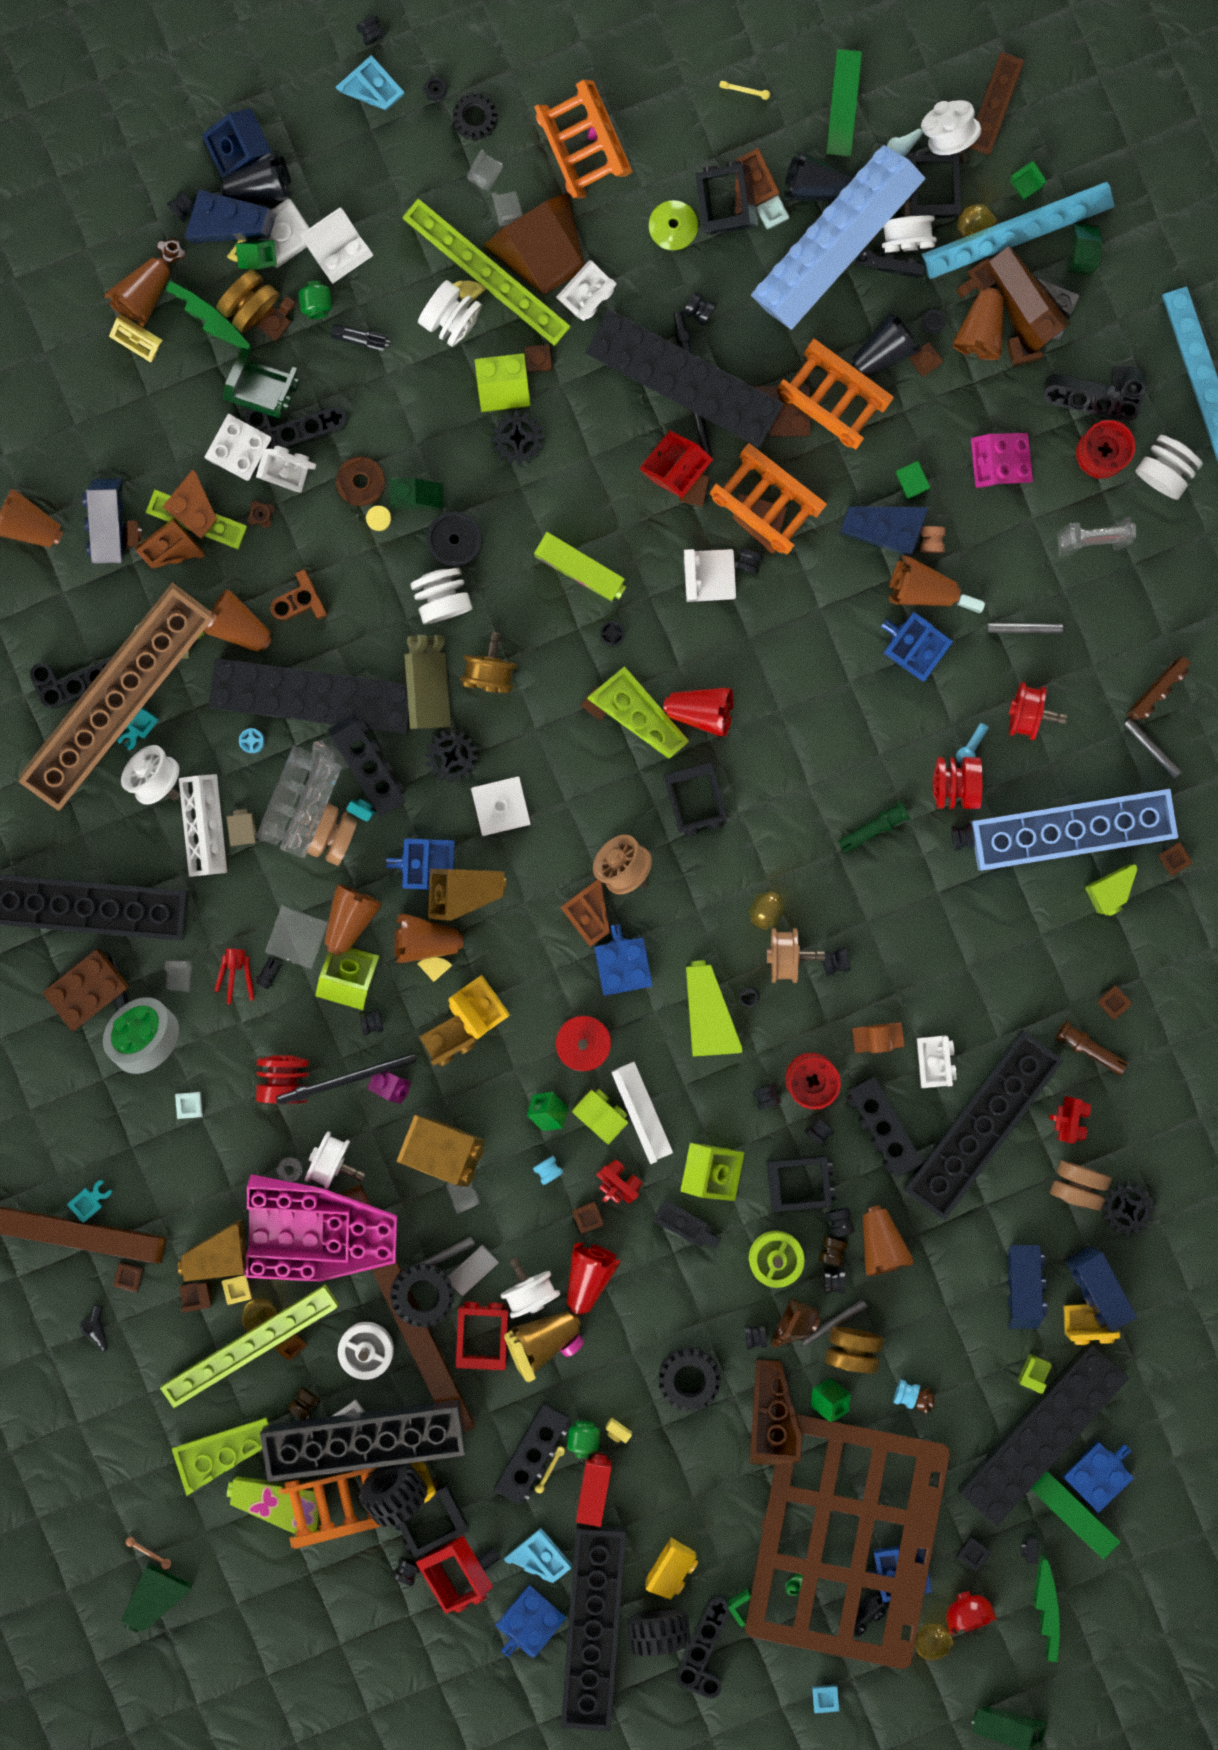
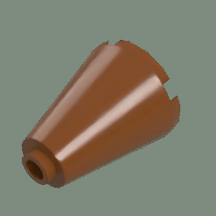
[104,257,171,327]
[953,287,1004,360]
[0,488,63,548]
[889,555,961,606]
[203,589,272,652]
[324,884,382,956]
[394,914,463,963]
[862,1205,914,1277]

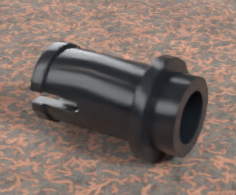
[255,957,283,990]
[477,1546,501,1571]

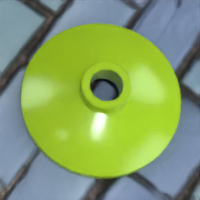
[649,200,698,251]

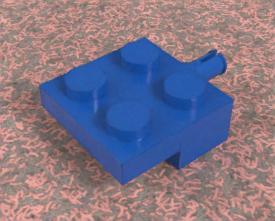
[881,612,953,682]
[386,839,455,889]
[594,924,652,996]
[1063,1440,1134,1513]
[868,1545,932,1602]
[495,1585,566,1658]

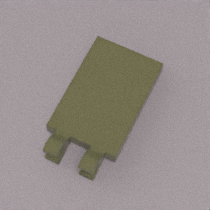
[404,635,451,729]

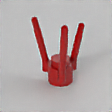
[214,949,254,1005]

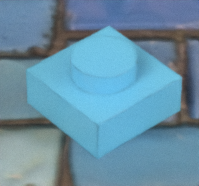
[812,1684,839,1713]

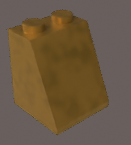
[428,869,507,920]
[397,1115,486,1187]
[178,1220,247,1281]

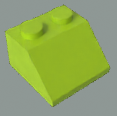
[475,353,531,412]
[1084,864,1137,916]
[315,948,379,1010]
[681,1143,744,1201]

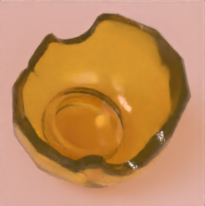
[957,204,997,237]
[241,1298,278,1331]
[915,1623,954,1660]

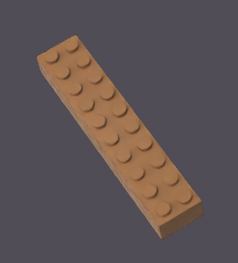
[19,582,213,811]

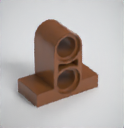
[270,570,328,621]
[852,1022,904,1053]

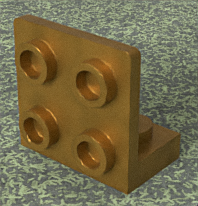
[420,1016,477,1067]

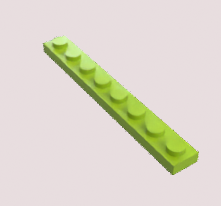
[402,199,571,347]
[160,1284,339,1408]

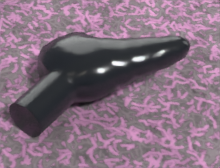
[80,1304,108,1352]

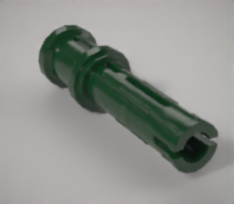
[837,801,911,854]

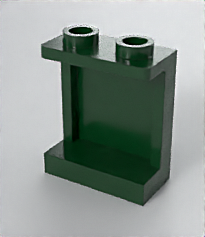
[223,348,300,418]

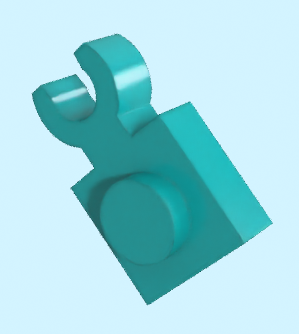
[116,707,159,750]
[67,1179,113,1223]

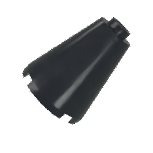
[220,150,293,201]
[784,150,853,202]
[851,311,922,377]

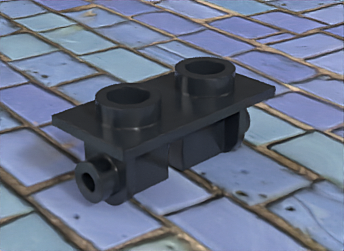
[838,1592,889,1638]

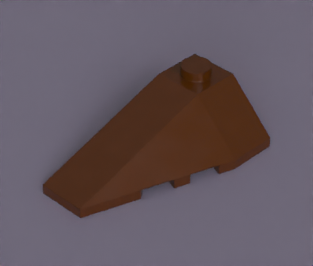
[989,246,1071,354]
[770,1298,821,1348]
[749,1360,802,1465]

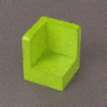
[1017,1353,1052,1394]

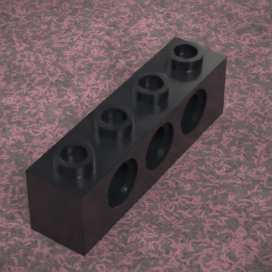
[328,714,406,817]
[846,1075,923,1178]
[494,1401,571,1505]

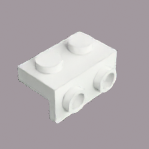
[556,260,617,321]
[256,446,316,492]
[916,1035,956,1088]

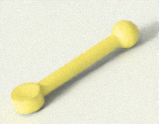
[719,81,770,100]
[535,1446,565,1493]

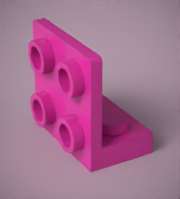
[971,433,1033,488]

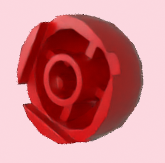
[946,1591,997,1635]

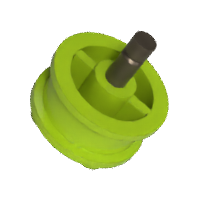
[749,1230,805,1288]

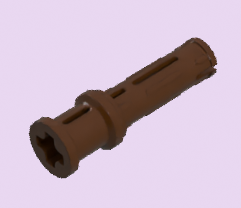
[1055,1021,1128,1076]

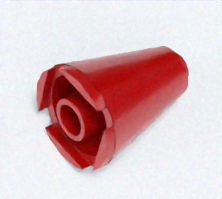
[664,687,734,737]
[567,1242,621,1315]

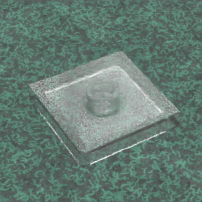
[265,906,328,969]

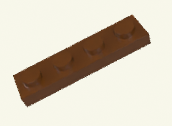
[968,52,1024,156]

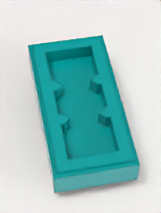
[347,798,377,822]

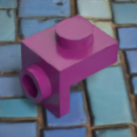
[367,1071,411,1104]

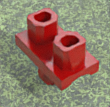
[1049,1096,1091,1144]
[596,1159,642,1204]

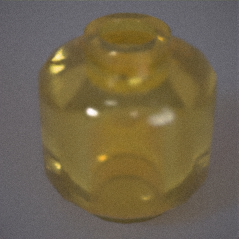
[748,891,785,930]

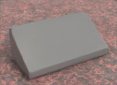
[447,1244,499,1296]

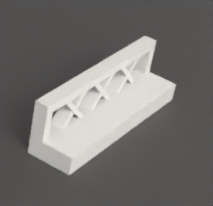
[179,774,227,877]
[611,1062,673,1164]

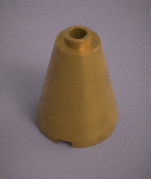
[510,1311,582,1373]

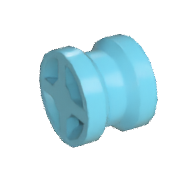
[239,728,265,754]
[533,1155,564,1185]
[893,1379,920,1409]

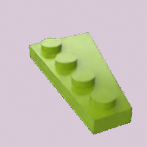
[587,666,689,759]
[172,1417,269,1496]

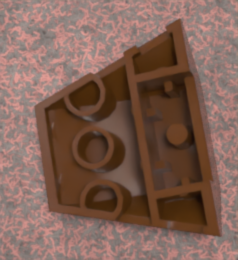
[483,193,585,296]

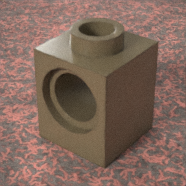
[227,809,258,846]

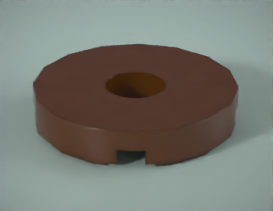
[336,456,386,507]

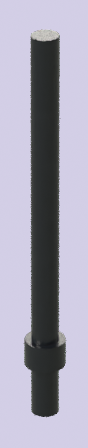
[673,311,712,458]
[276,1053,416,1105]

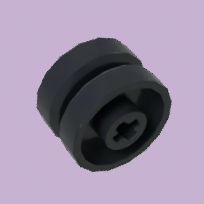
[427,511,483,568]

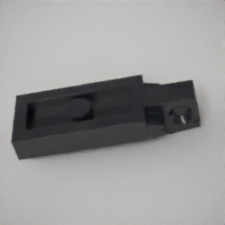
[855,249,925,279]
[653,1199,721,1248]

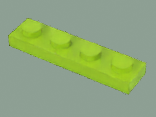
[146,490,248,550]

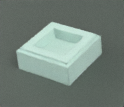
[756,196,789,230]
[957,594,985,613]
[175,1092,203,1119]

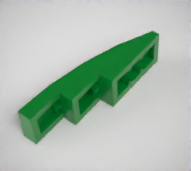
[826,49,862,156]
[166,281,253,353]
[1031,1470,1121,1560]
[1033,1555,1060,1662]

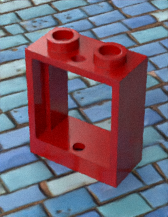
[639,430,713,498]
[456,1301,509,1370]
[576,1453,611,1527]
[416,1535,493,1614]

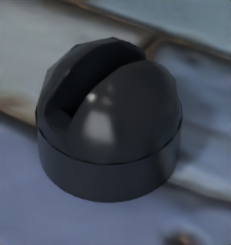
[739,986,760,1007]

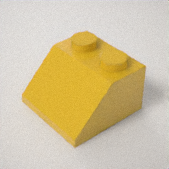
[645,1537,698,1599]

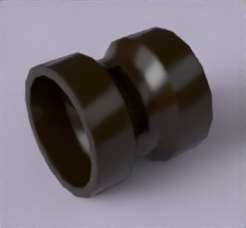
[818,1235,848,1266]
[287,1387,321,1420]

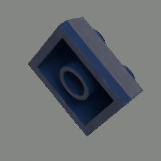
[202,108,271,180]

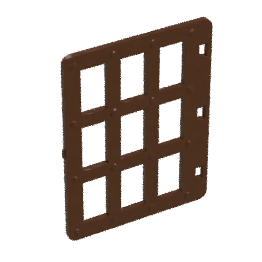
[745,1414,950,1669]

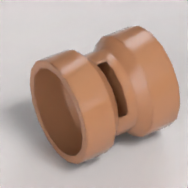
[920,526,945,553]

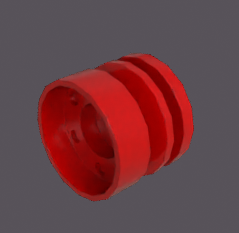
[1076,420,1135,479]
[932,757,982,809]
[785,1052,841,1110]
[256,1055,309,1104]

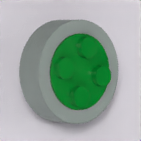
[103,998,179,1074]

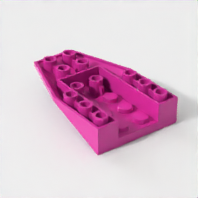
[246,1174,397,1282]

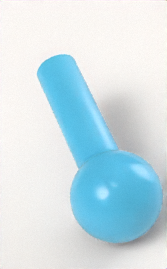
[956,723,989,765]

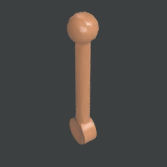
[126,1537,171,1569]

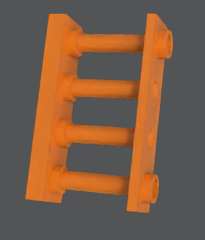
[534,80,633,198]
[776,339,894,450]
[709,443,827,555]
[279,1467,381,1549]

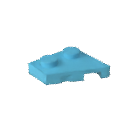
[336,55,405,111]
[504,1528,573,1583]

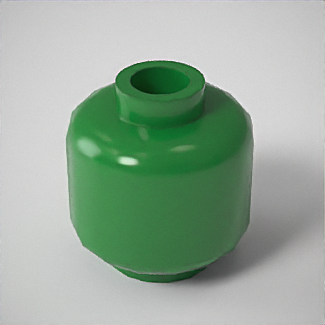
[298,281,332,319]
[567,1421,600,1459]

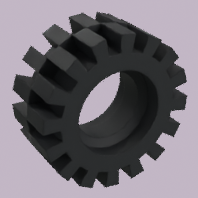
[452,92,498,141]

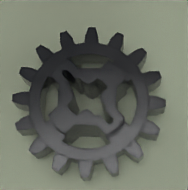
[491,411,545,466]
[424,730,479,784]
[1101,1181,1155,1236]

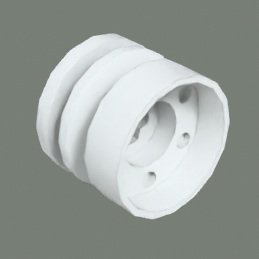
[418,280,482,347]
[1135,435,1203,500]
[410,568,473,625]

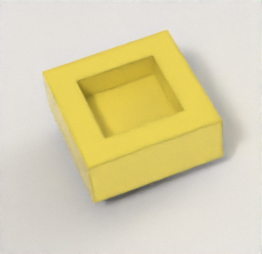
[222,1274,253,1305]
[606,1417,632,1443]

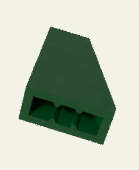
[1067,223,1103,276]
[390,478,443,509]
[120,1563,193,1632]
[971,1706,1048,1750]

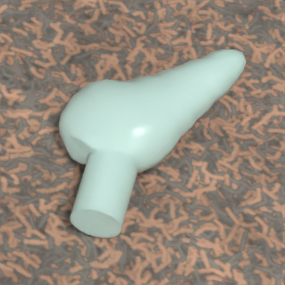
[887,129,923,157]

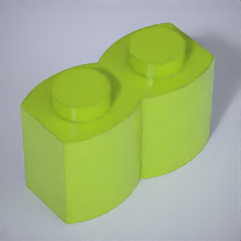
[571,1088,628,1145]

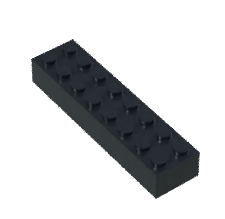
[585,309,786,449]
[208,658,409,735]
[0,874,189,941]
[903,1029,1064,1220]
[957,1343,1129,1526]
[260,1399,467,1482]
[561,1523,626,1731]

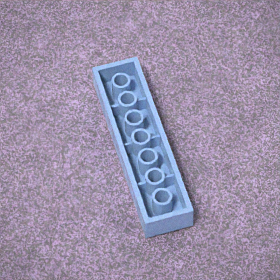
[751,145,926,330]
[970,789,1178,871]

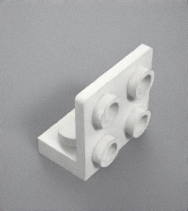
[300,208,373,284]
[204,414,272,481]
[684,549,736,602]

